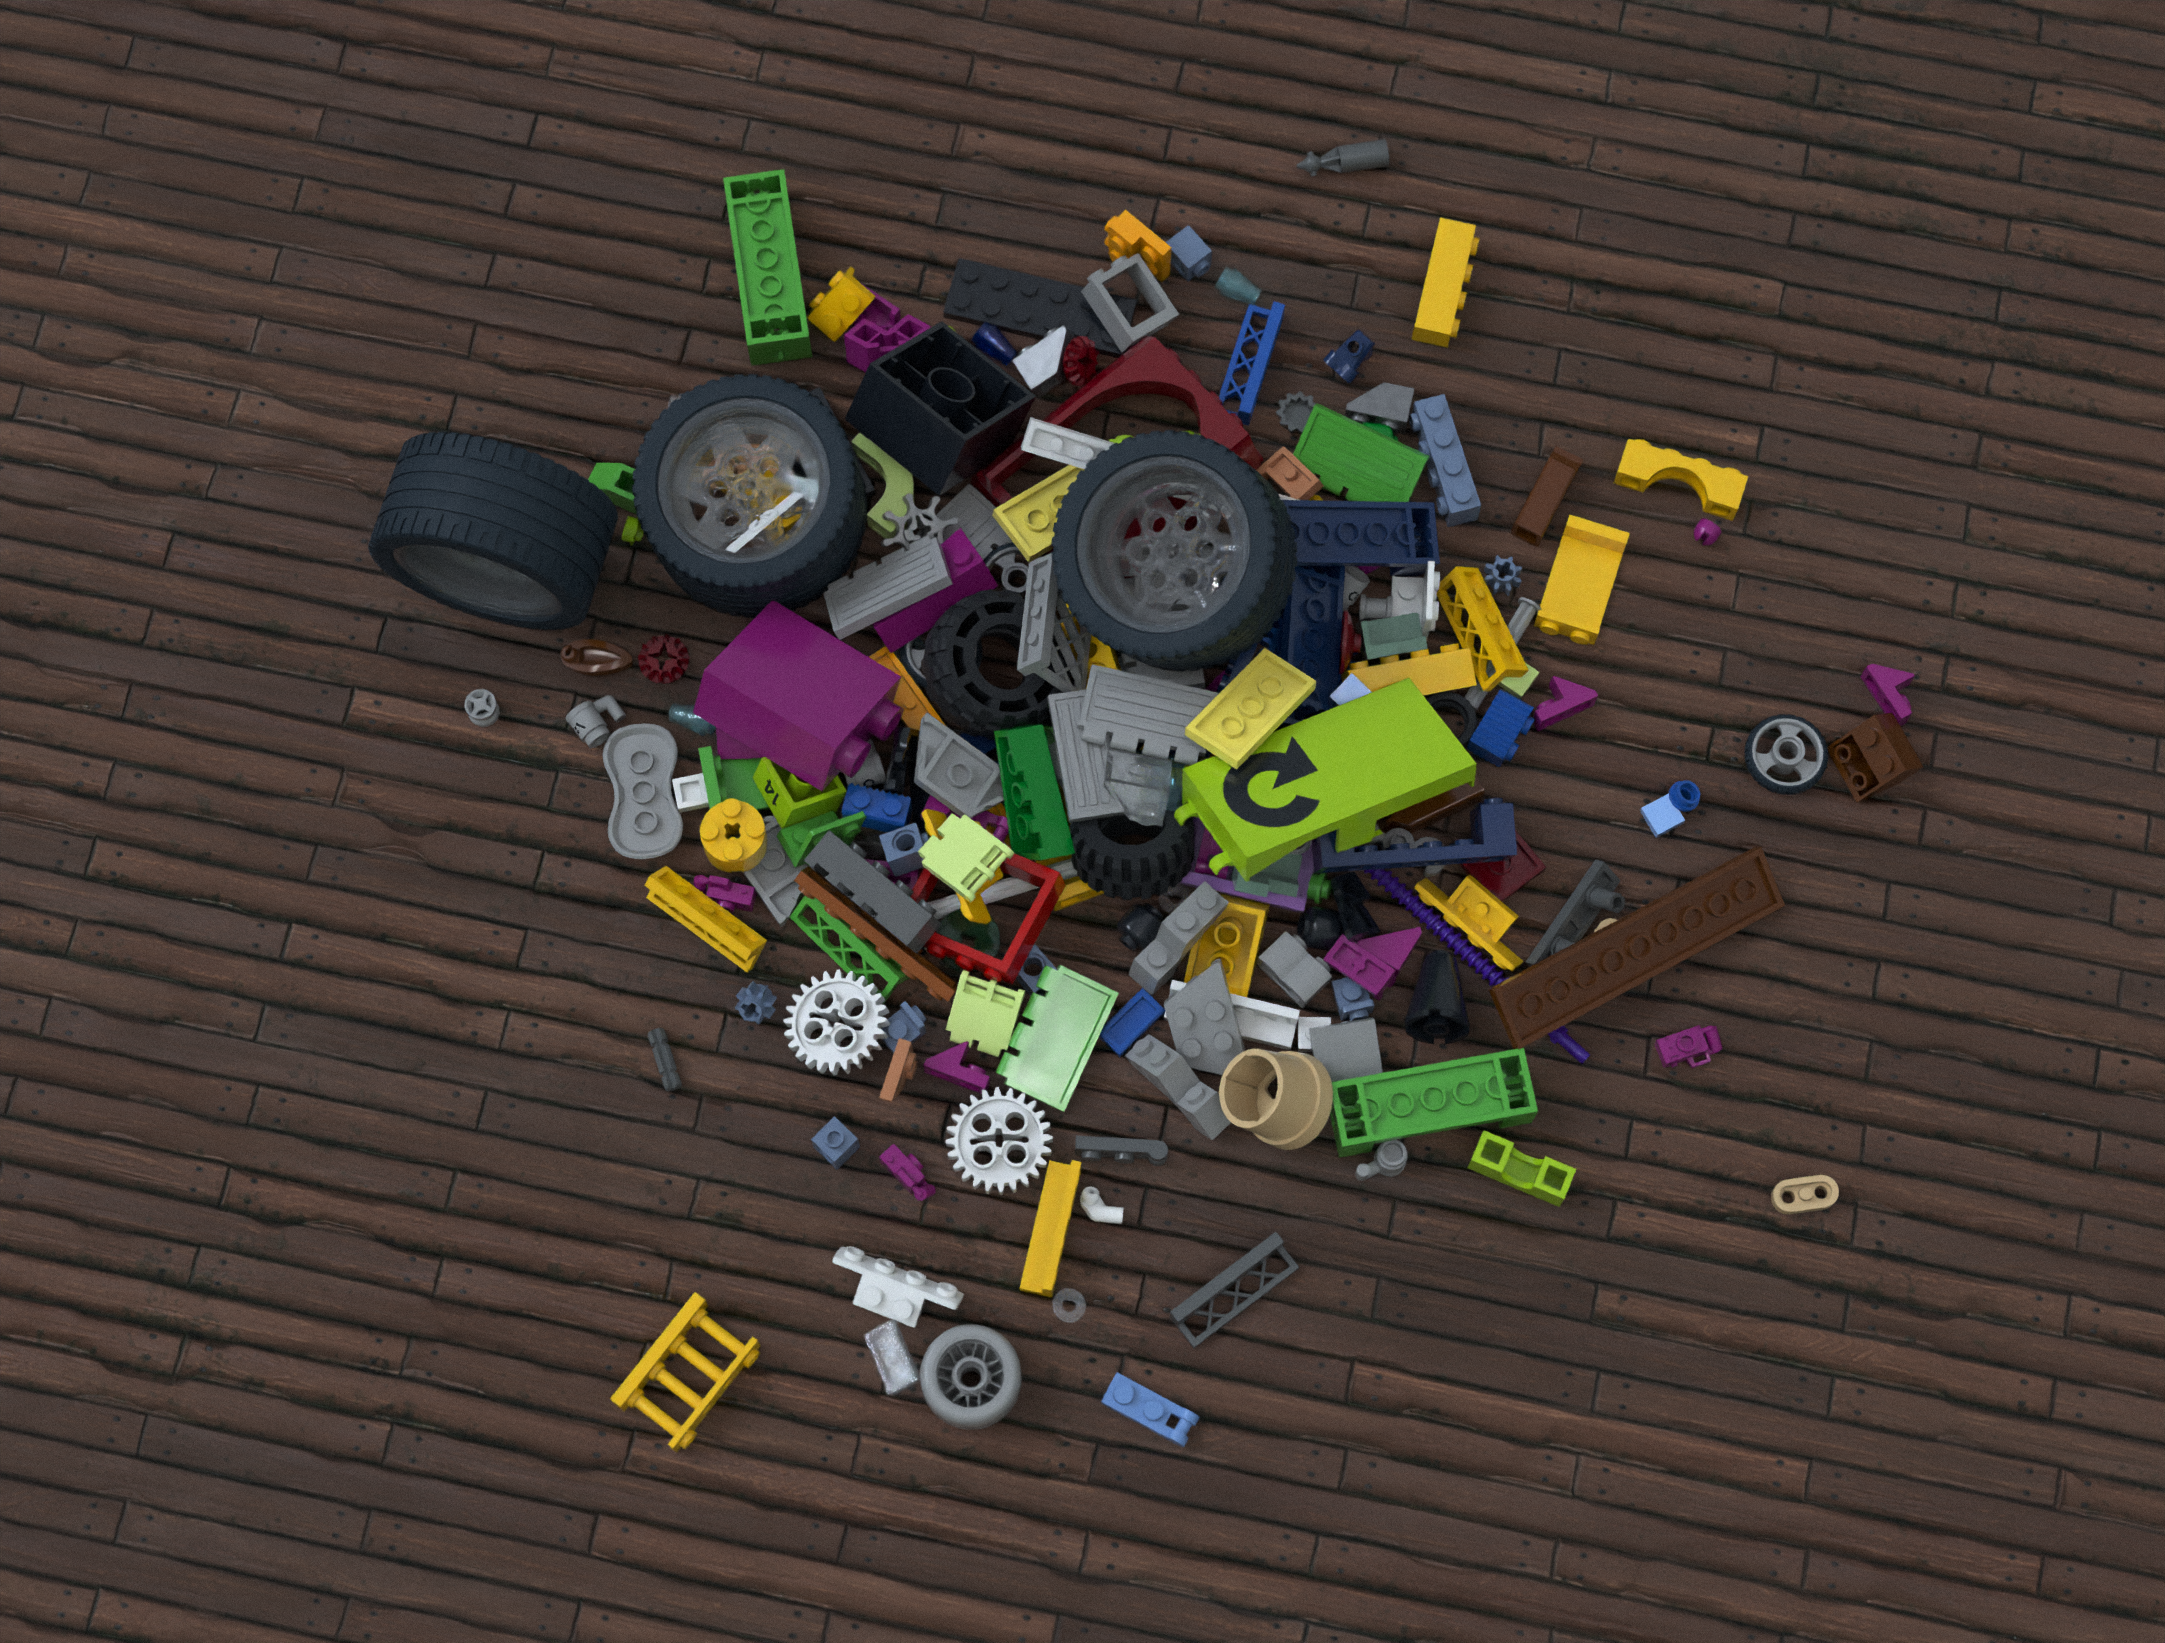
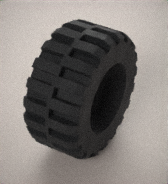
[1070,779,1194,901]

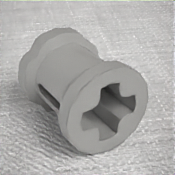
[1358,594,1393,622]

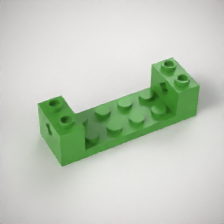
[723,169,812,366]
[1330,1048,1538,1158]

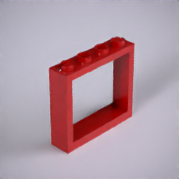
[910,853,1066,985]

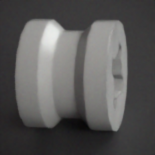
[464,689,500,727]

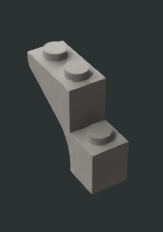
[1128,881,1229,996]
[1125,1034,1231,1140]

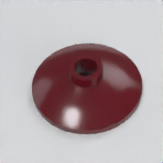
[1339,610,1361,674]

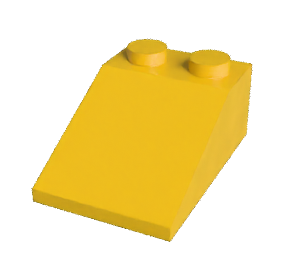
[1184,893,1270,997]

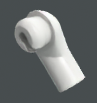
[1080,1186,1123,1224]

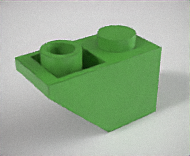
[588,463,637,515]

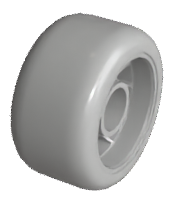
[920,1324,1022,1430]

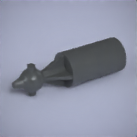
[1297,139,1389,177]

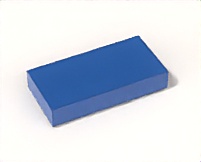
[1099,988,1165,1057]

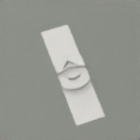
[725,492,804,553]

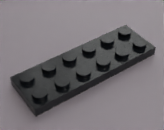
[943,258,1137,358]

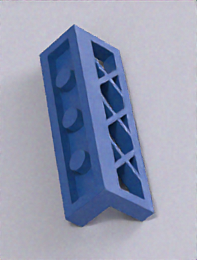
[1219,301,1285,426]

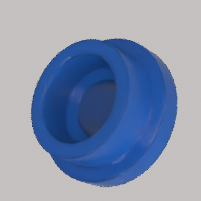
[1669,780,1700,812]

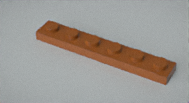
[794,866,958,1002]

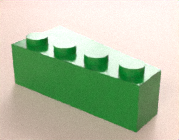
[994,725,1075,860]

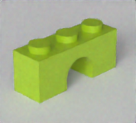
[1468,1130,1576,1207]

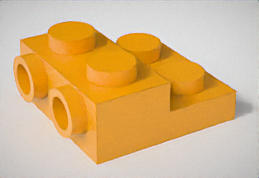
[1104,210,1172,282]

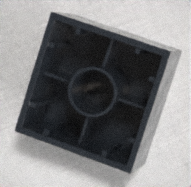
[845,321,1036,496]

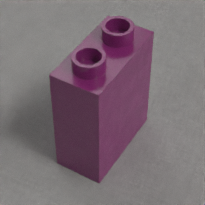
[693,601,904,791]

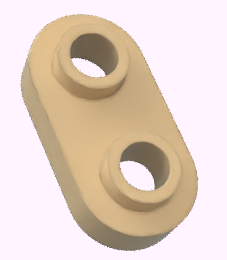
[1771,1175,1839,1215]

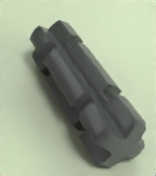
[648,1028,682,1091]

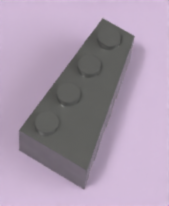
[804,830,942,954]

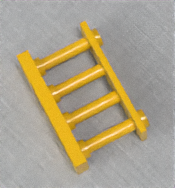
[610,1292,760,1453]

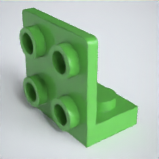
[698,746,770,811]
[776,810,866,868]

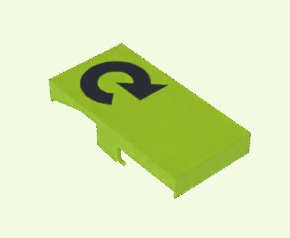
[1174,678,1477,882]

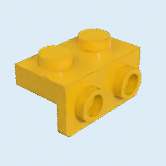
[807,266,875,342]

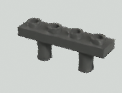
[1526,860,1625,967]

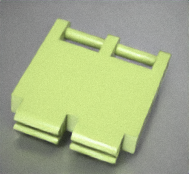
[918,813,1014,902]
[946,970,1025,1057]

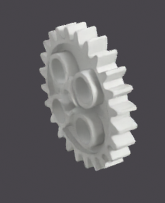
[783,970,890,1076]
[946,1087,1053,1195]

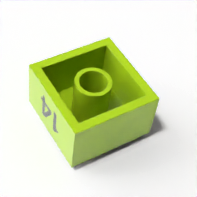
[752,757,847,829]

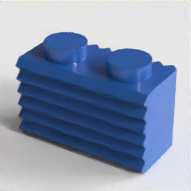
[1467,689,1535,767]
[841,783,912,832]

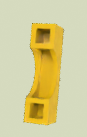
[1613,439,1748,521]

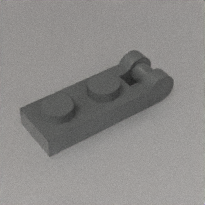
[1075,1135,1168,1166]

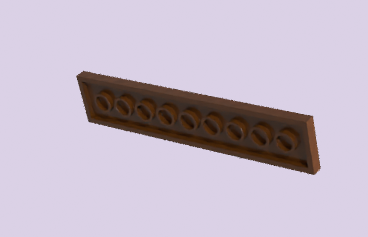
[1488,847,1785,1049]

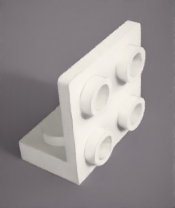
[1391,561,1440,642]

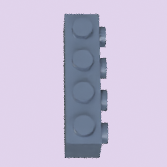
[1409,394,1481,527]

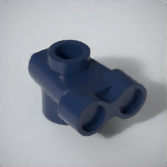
[1323,329,1375,384]

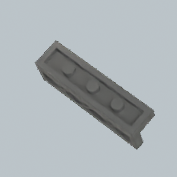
[1169,1232,1299,1349]

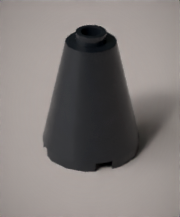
[1404,950,1470,1044]

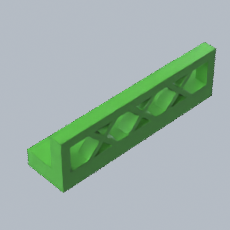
[790,896,910,1004]

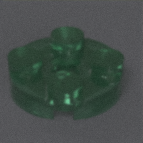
[937,909,1000,974]

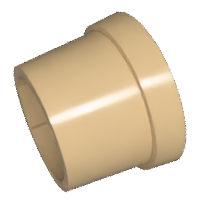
[1219,1049,1333,1150]

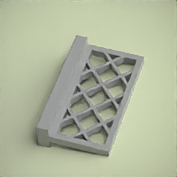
[1017,553,1091,692]

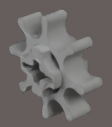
[881,493,958,551]

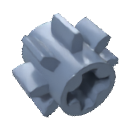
[1484,555,1522,596]
[735,981,777,1024]

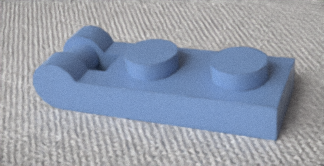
[1101,1372,1200,1447]

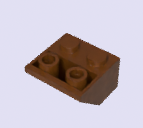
[1827,713,1923,802]

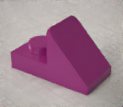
[1860,664,1915,726]
[1533,676,1598,731]
[923,1041,990,1094]

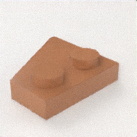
[879,1038,918,1102]

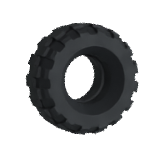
[921,589,1071,740]

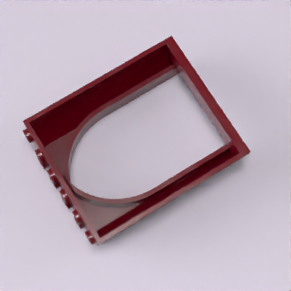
[971,336,1263,587]

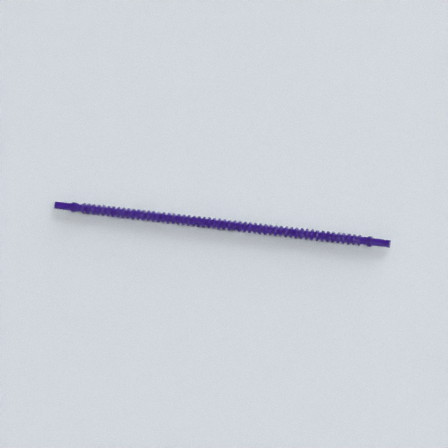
[1354,846,1590,1064]

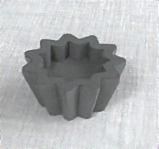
[1276,391,1317,434]

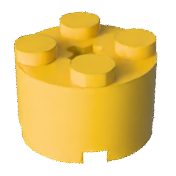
[699,798,767,873]

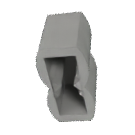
[1256,931,1332,1008]

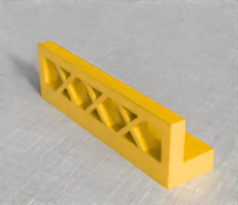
[1437,566,1529,692]
[644,866,767,973]
[1019,1160,1082,1298]

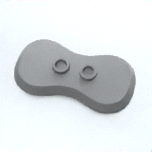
[603,723,683,859]

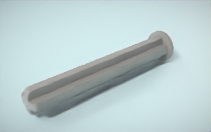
[1464,597,1541,711]

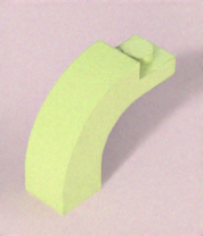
[851,432,915,539]

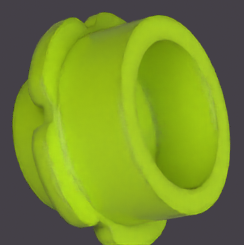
[621,516,644,546]

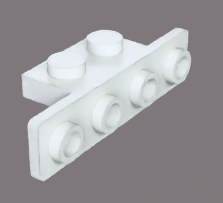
[832,1246,964,1328]

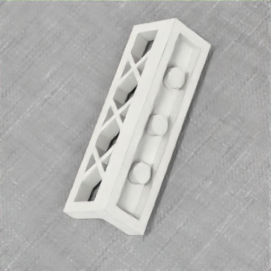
[1164,980,1300,1050]

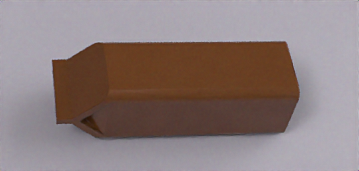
[1511,446,1584,547]
[1383,774,1485,834]

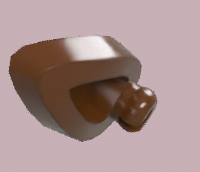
[560,639,634,676]

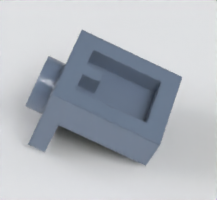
[1331,977,1375,1021]
[881,1001,927,1054]

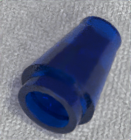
[971,321,1018,366]

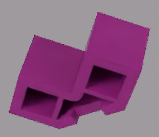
[844,314,931,373]

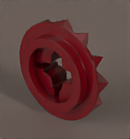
[1063,336,1099,386]
[638,634,689,684]

